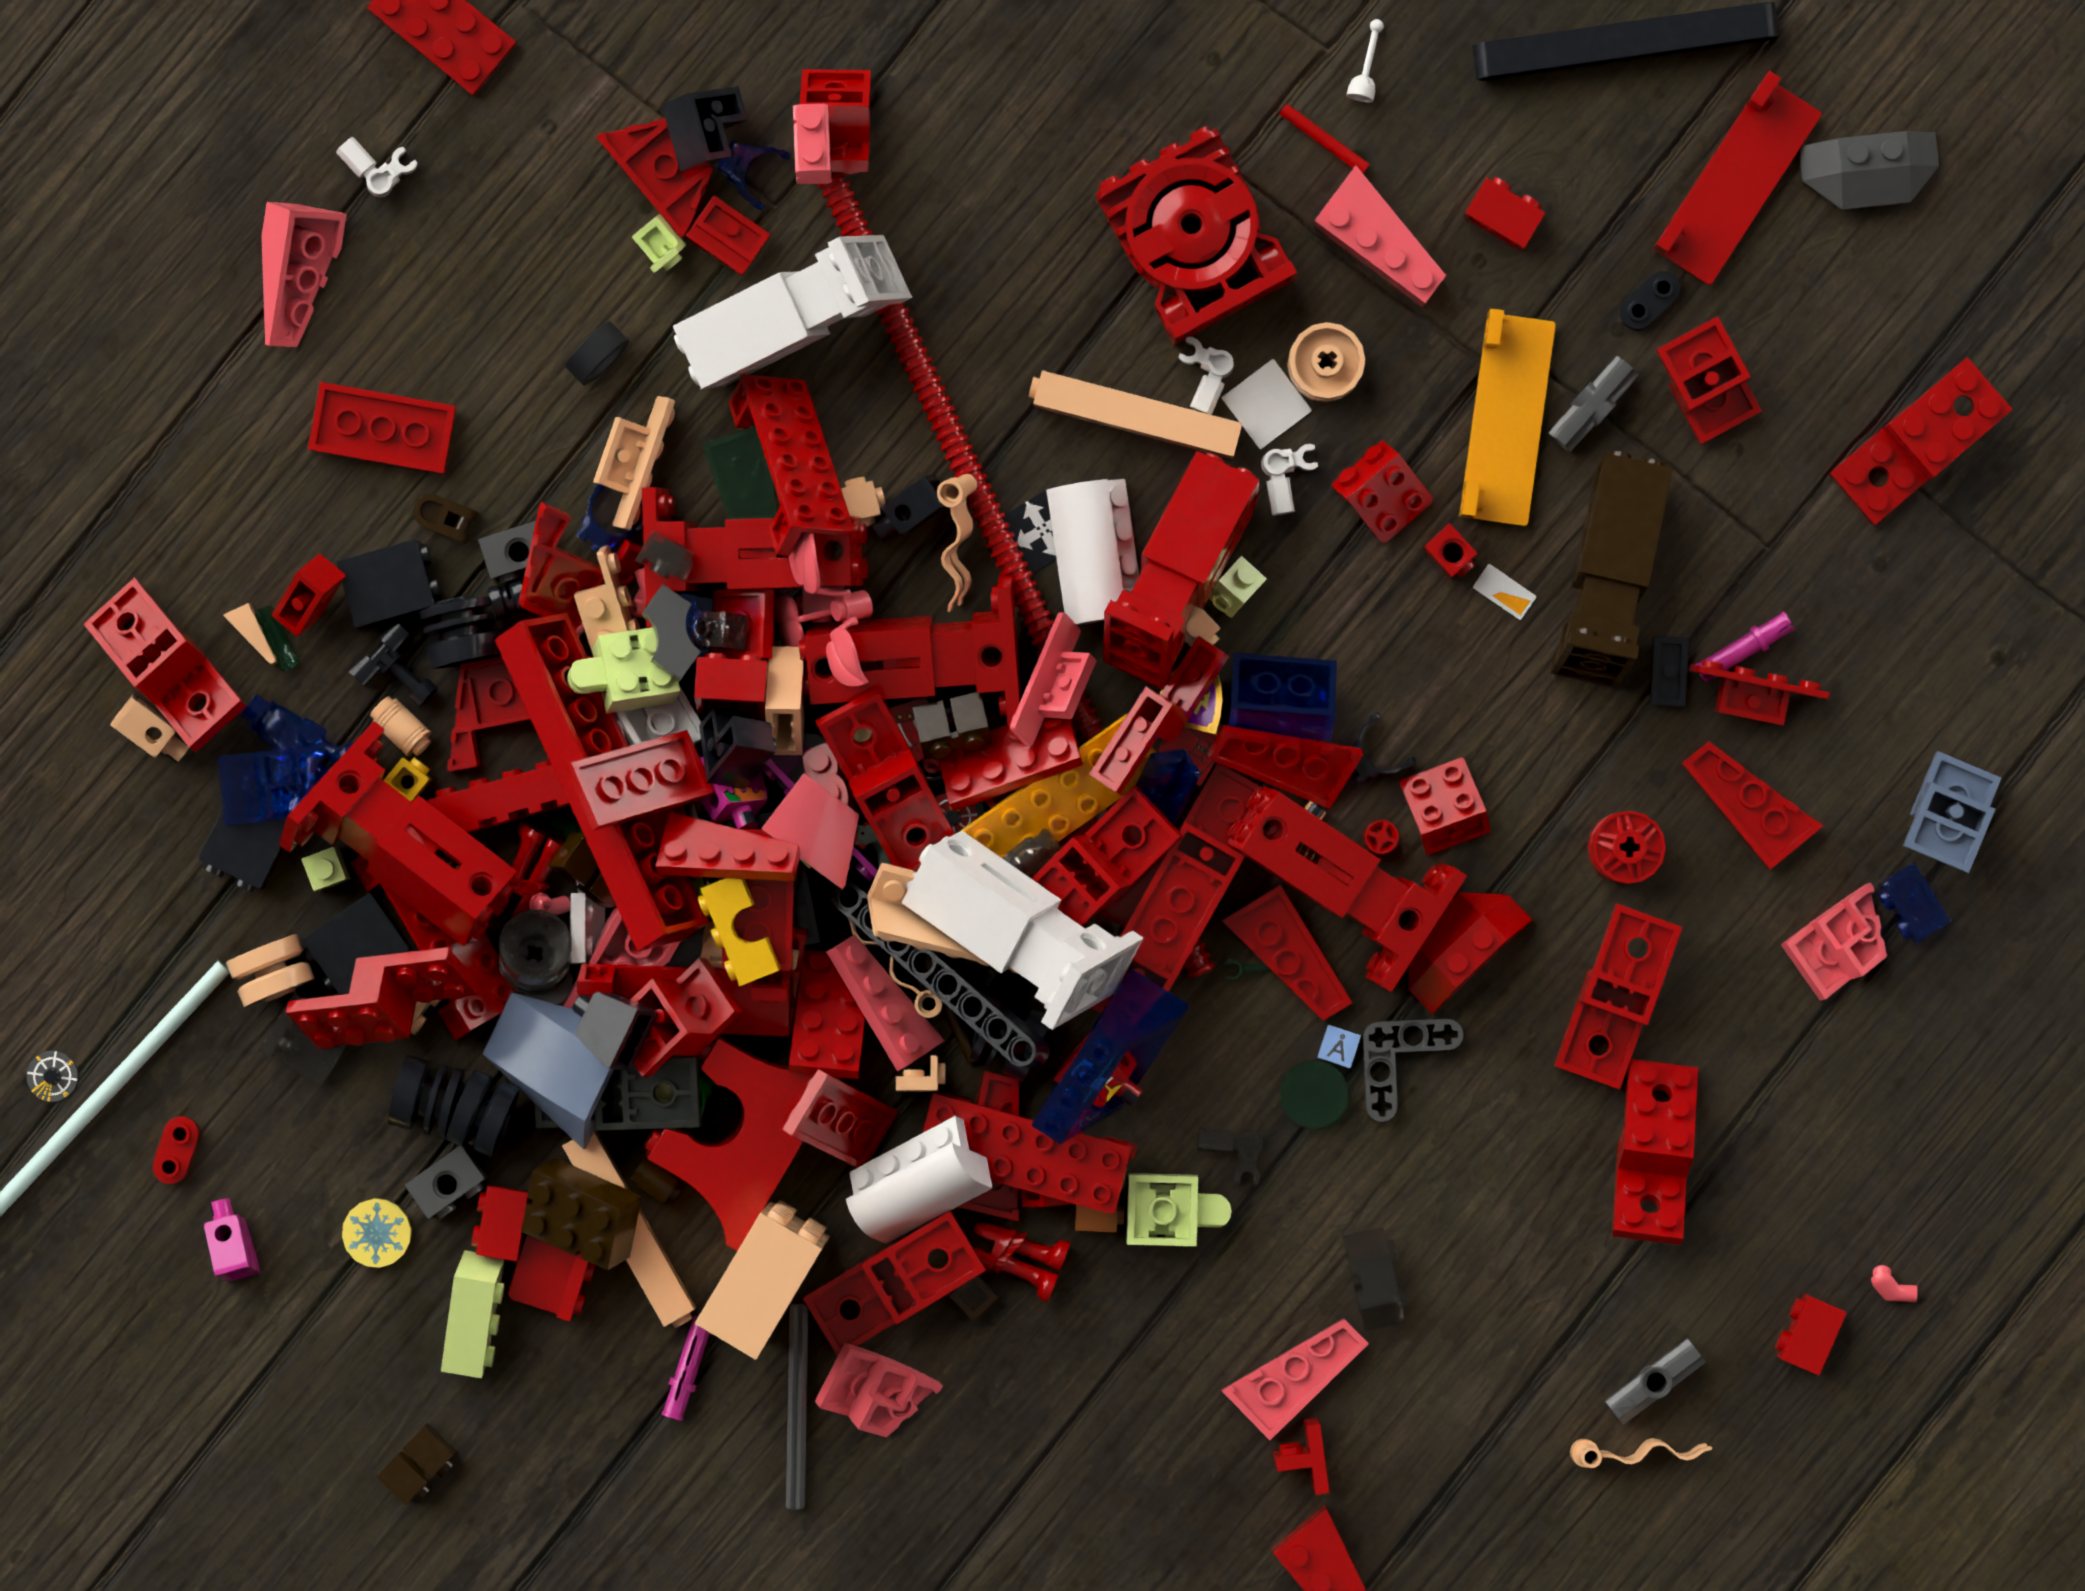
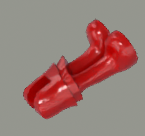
[499,820,565,927]
[971,1222,1071,1303]

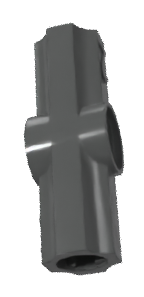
[1548,356,1639,453]
[1604,1338,1706,1425]

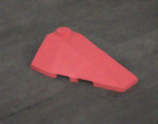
[262,202,347,347]
[563,905,681,1008]

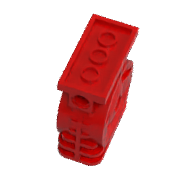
[1095,126,1297,346]

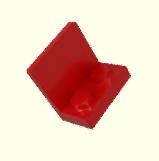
[1400,758,1491,856]

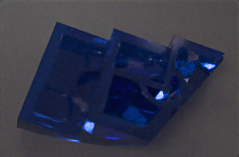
[217,744,326,826]

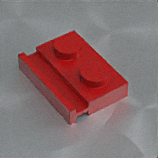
[685,196,771,277]

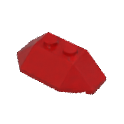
[1409,892,1532,1015]

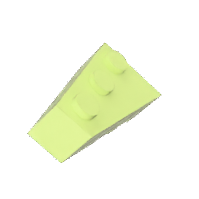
[441,1250,505,1378]

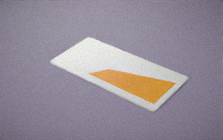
[1473,564,1536,620]

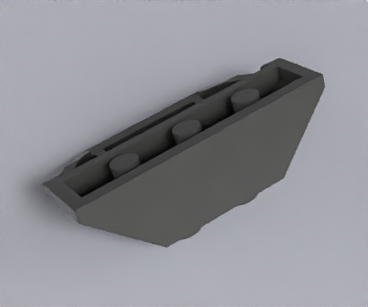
[1798,131,1939,210]

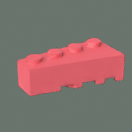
[1312,166,1446,308]

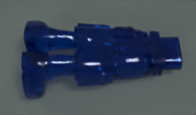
[241,694,354,787]

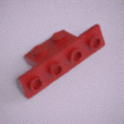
[1689,659,1830,726]

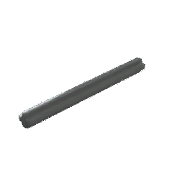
[786,1303,809,1510]

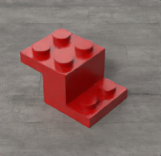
[799,69,871,174]
[1655,316,1762,445]
[630,958,742,1077]

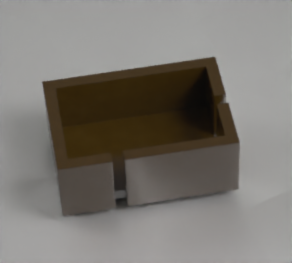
[521,1158,642,1270]

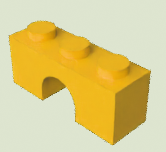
[697,878,781,986]

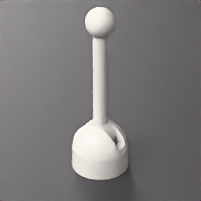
[1346,19,1384,103]

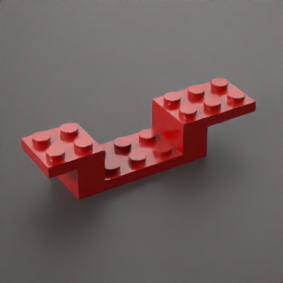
[1090,762,1263,1037]

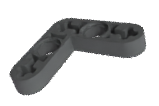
[1362,1019,1463,1122]

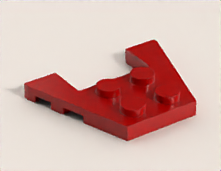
[518,502,644,630]
[447,656,530,772]

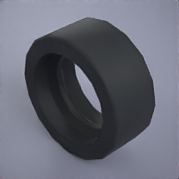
[564,321,629,386]

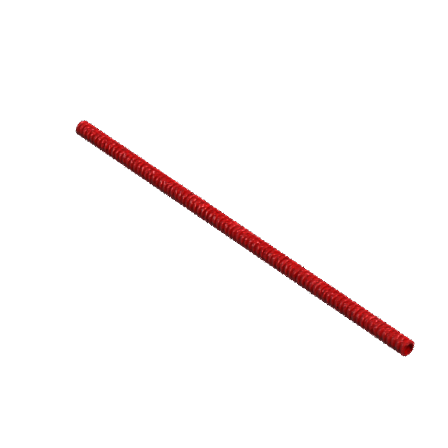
[817,172,1215,979]

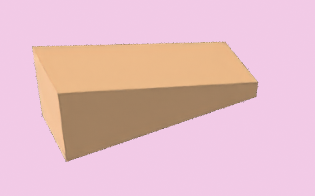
[223,603,279,665]

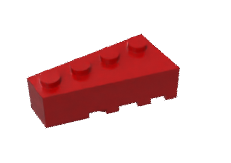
[428,760,570,833]
[1272,1505,1366,1591]

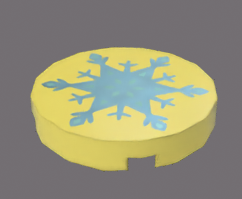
[342,1198,412,1268]

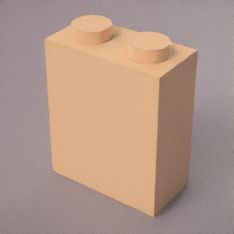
[765,646,807,755]

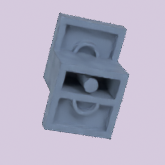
[1903,751,2002,873]

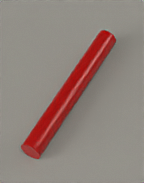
[1279,103,1370,173]

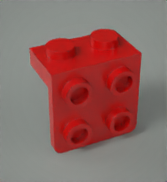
[1331,440,1433,543]
[508,1235,596,1321]

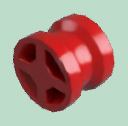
[1363,820,1399,854]

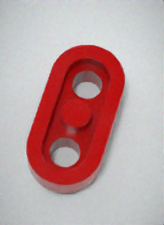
[153,1116,200,1184]

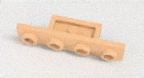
[593,396,675,531]
[574,545,640,657]

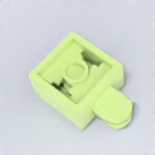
[567,627,680,714]
[1126,1173,1232,1246]

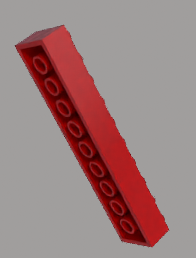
[495,613,710,952]

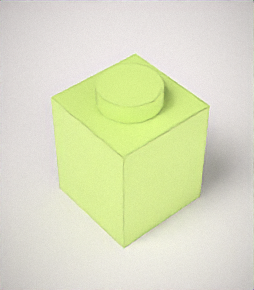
[301,847,351,891]

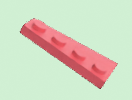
[826,935,945,1071]
[1221,1318,1369,1440]

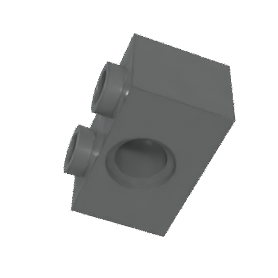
[478,521,536,584]
[405,1145,488,1220]

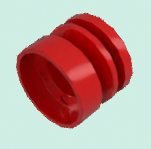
[1587,811,1666,884]

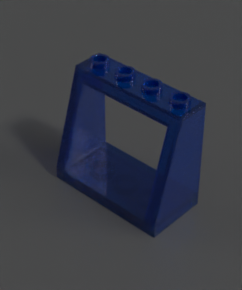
[1031,968,1190,1144]

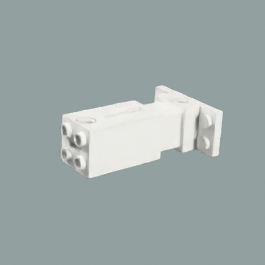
[673,235,912,389]
[901,831,1144,1030]

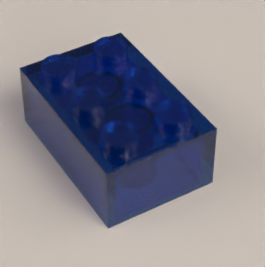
[1228,653,1337,741]

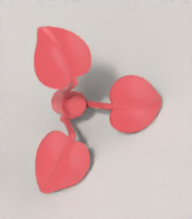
[774,532,873,686]

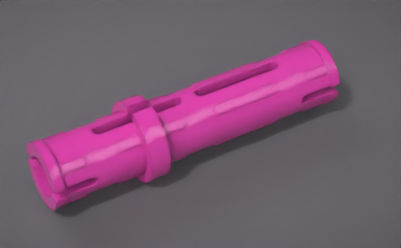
[1694,611,1795,684]
[662,1315,710,1421]

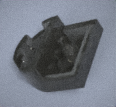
[1003,828,1063,878]

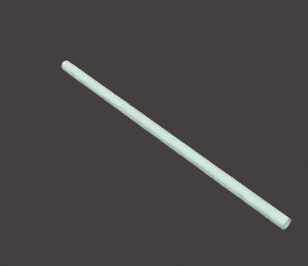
[0,961,230,1217]

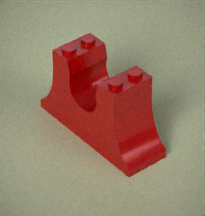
[644,1035,841,1251]

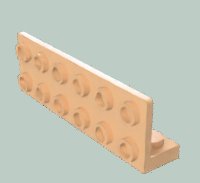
[867,863,1059,974]

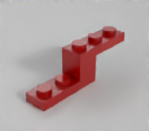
[1089,636,1230,795]

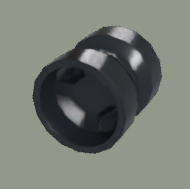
[488,578,529,620]

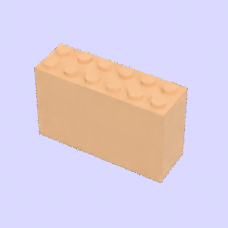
[694,1200,830,1360]

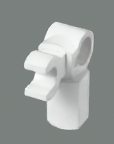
[336,137,418,198]
[1178,337,1234,415]
[1261,444,1318,516]

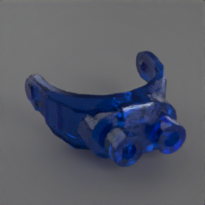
[718,140,791,210]
[575,484,643,552]

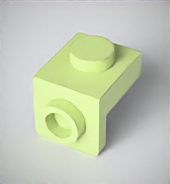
[632,213,686,273]
[1209,556,1267,617]

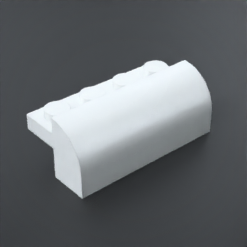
[1046,479,1139,625]
[846,1116,992,1244]

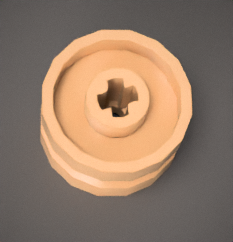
[1287,322,1365,403]
[226,934,315,1007]

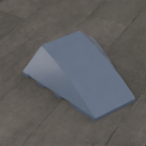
[483,993,614,1149]

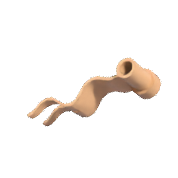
[937,474,977,612]
[847,917,943,1018]
[1570,1438,1712,1468]

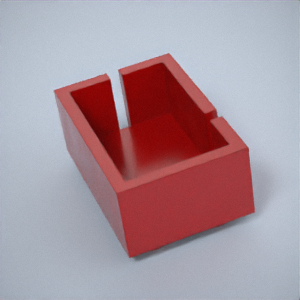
[694,653,768,722]

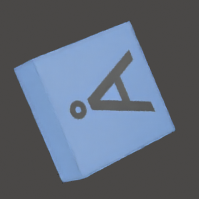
[1317,1025,1361,1068]

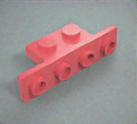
[1010,612,1097,746]

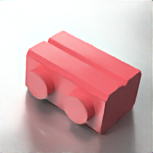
[793,103,832,185]

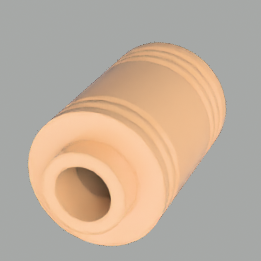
[370,696,431,756]

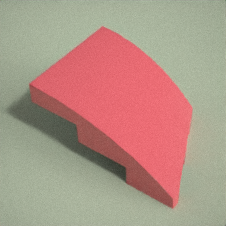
[761,773,859,890]
[1781,882,1887,1001]
[815,1342,943,1438]

